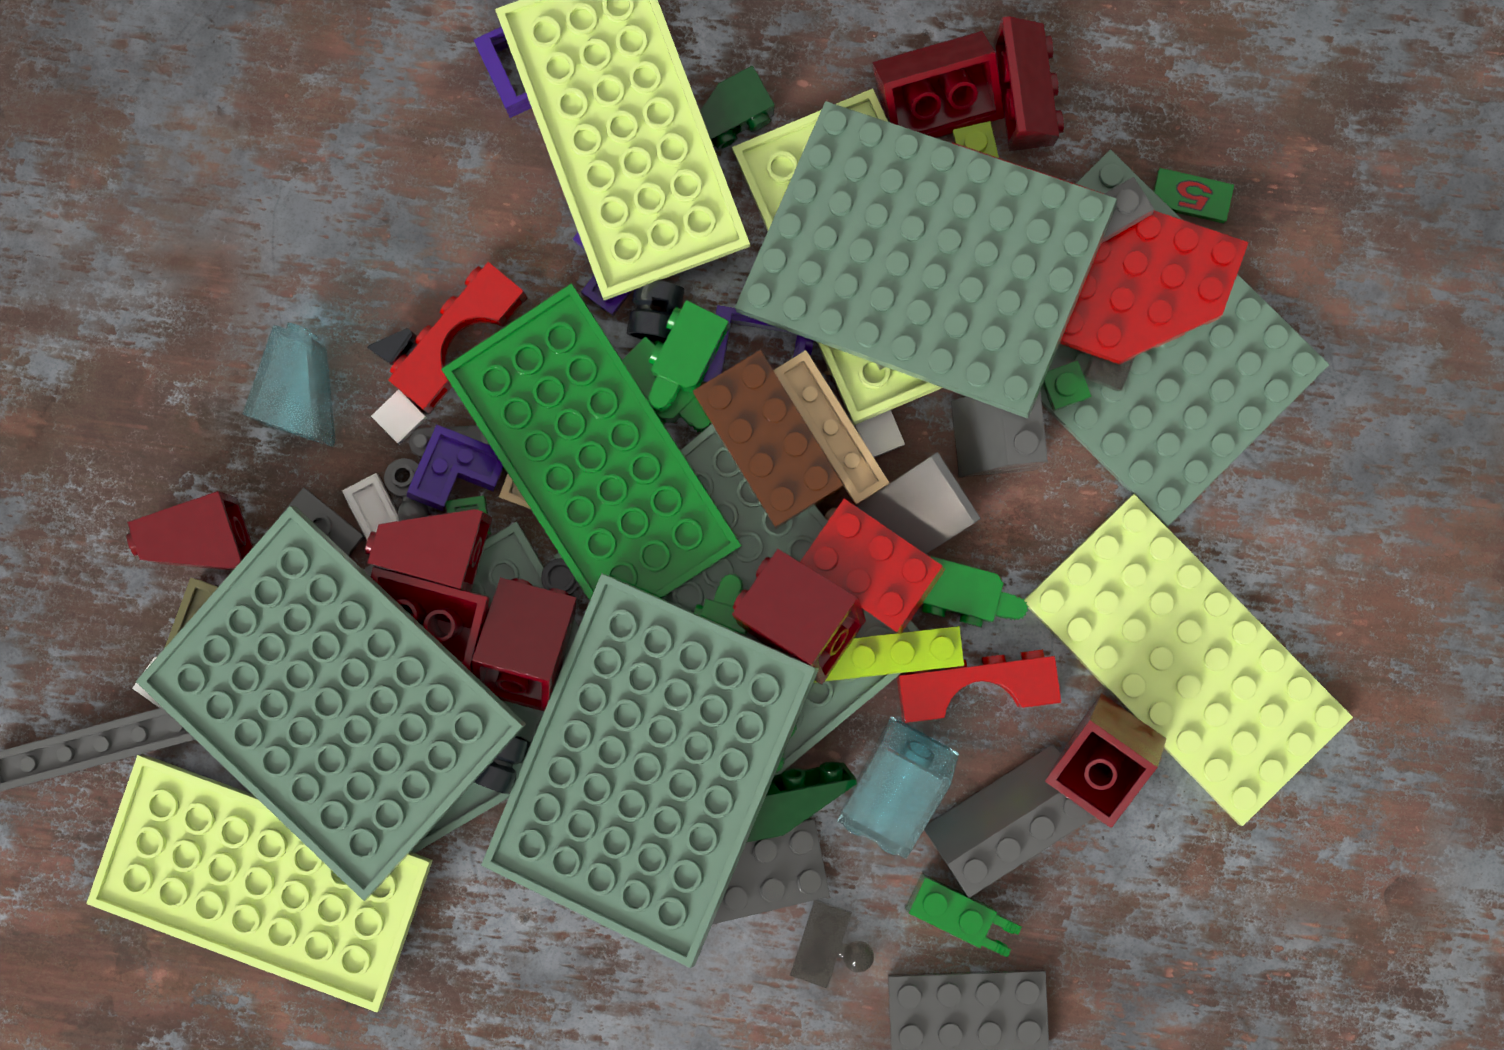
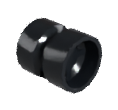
[626,280,685,343]
[474,735,531,795]

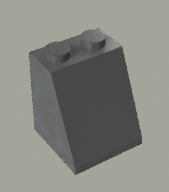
[951,392,1048,478]
[856,452,981,554]

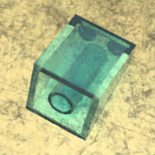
[243,322,335,447]
[837,716,959,859]

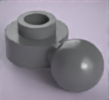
[384,458,429,521]

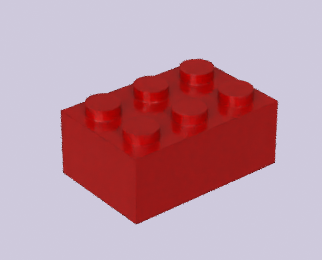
[800,498,945,635]

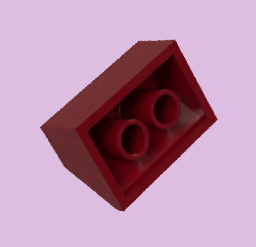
[994,16,1064,151]
[872,31,1005,138]
[370,566,489,672]

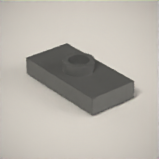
[279,487,365,556]

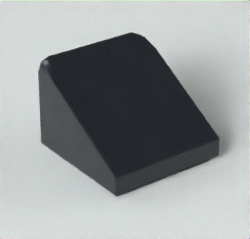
[367,328,417,365]

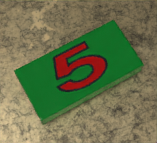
[1153,168,1234,224]

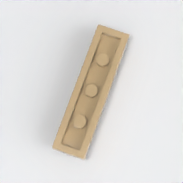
[773,350,890,505]

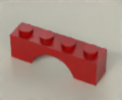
[388,262,528,414]
[897,649,1061,723]

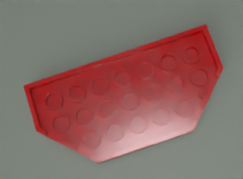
[952,142,1249,365]

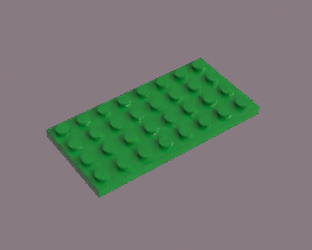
[441,283,742,601]

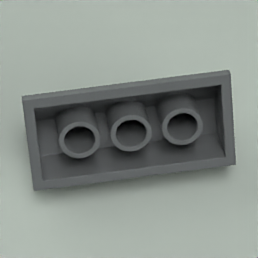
[922,744,1095,898]

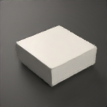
[371,389,427,445]
[856,410,905,458]

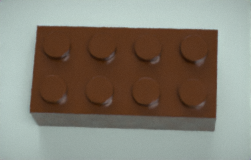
[693,350,844,529]

